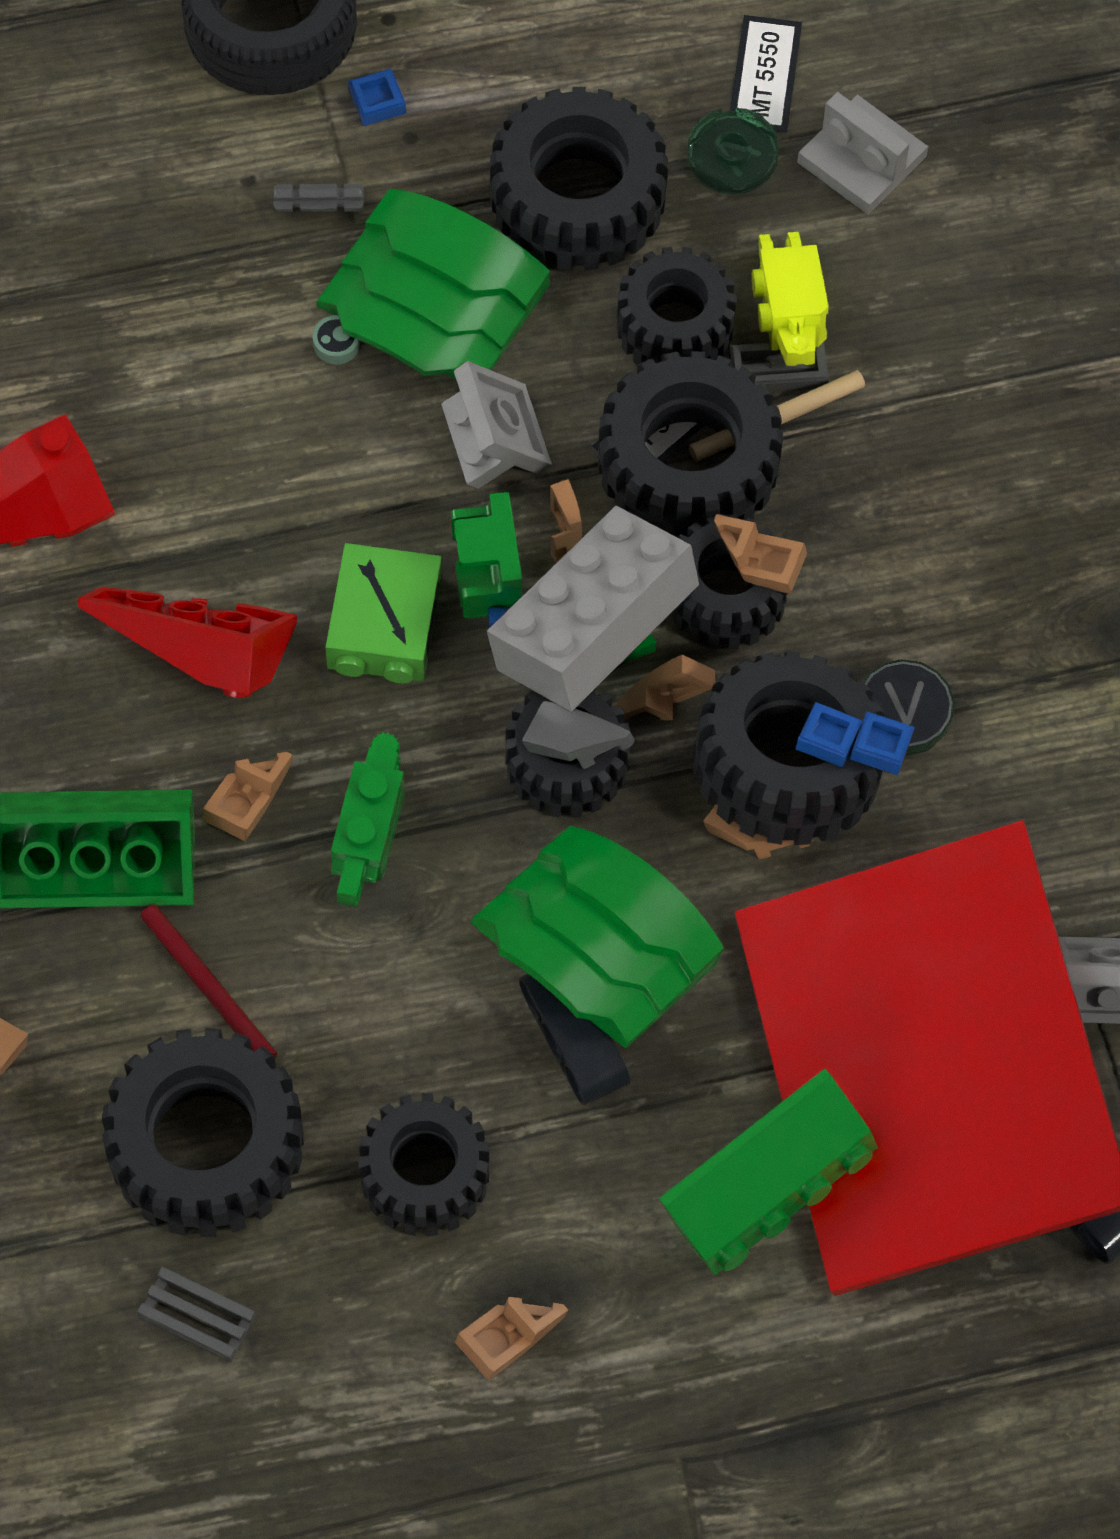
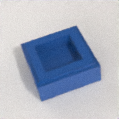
[348,68,407,126]
[796,702,863,768]
[850,711,915,775]

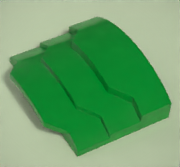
[316,188,550,379]
[470,826,724,1049]

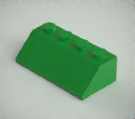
[0,789,195,908]
[659,1069,878,1276]

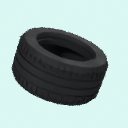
[181,0,357,95]

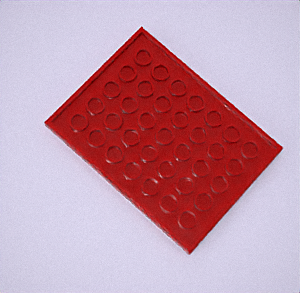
[735,820,1120,1296]

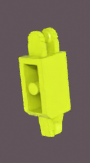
[752,232,829,366]

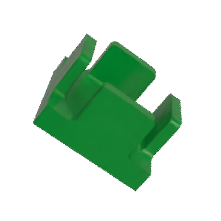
[451,492,522,619]

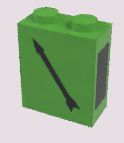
[326,543,442,683]

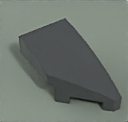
[522,701,635,769]

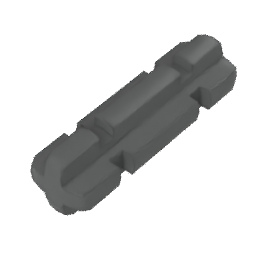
[273,184,364,212]

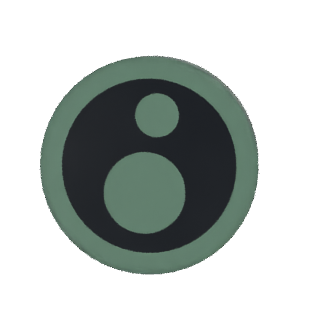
[312,315,360,365]

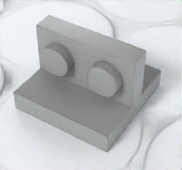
[797,92,928,215]
[441,361,552,489]
[1059,937,1120,1024]

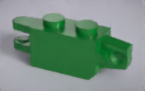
[331,732,405,908]

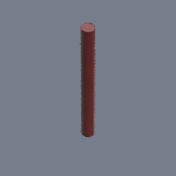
[140,904,278,1058]

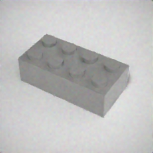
[487,506,699,712]

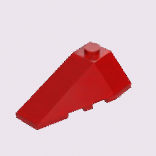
[0,414,115,547]
[78,586,297,698]

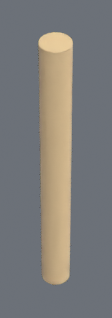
[689,370,865,463]

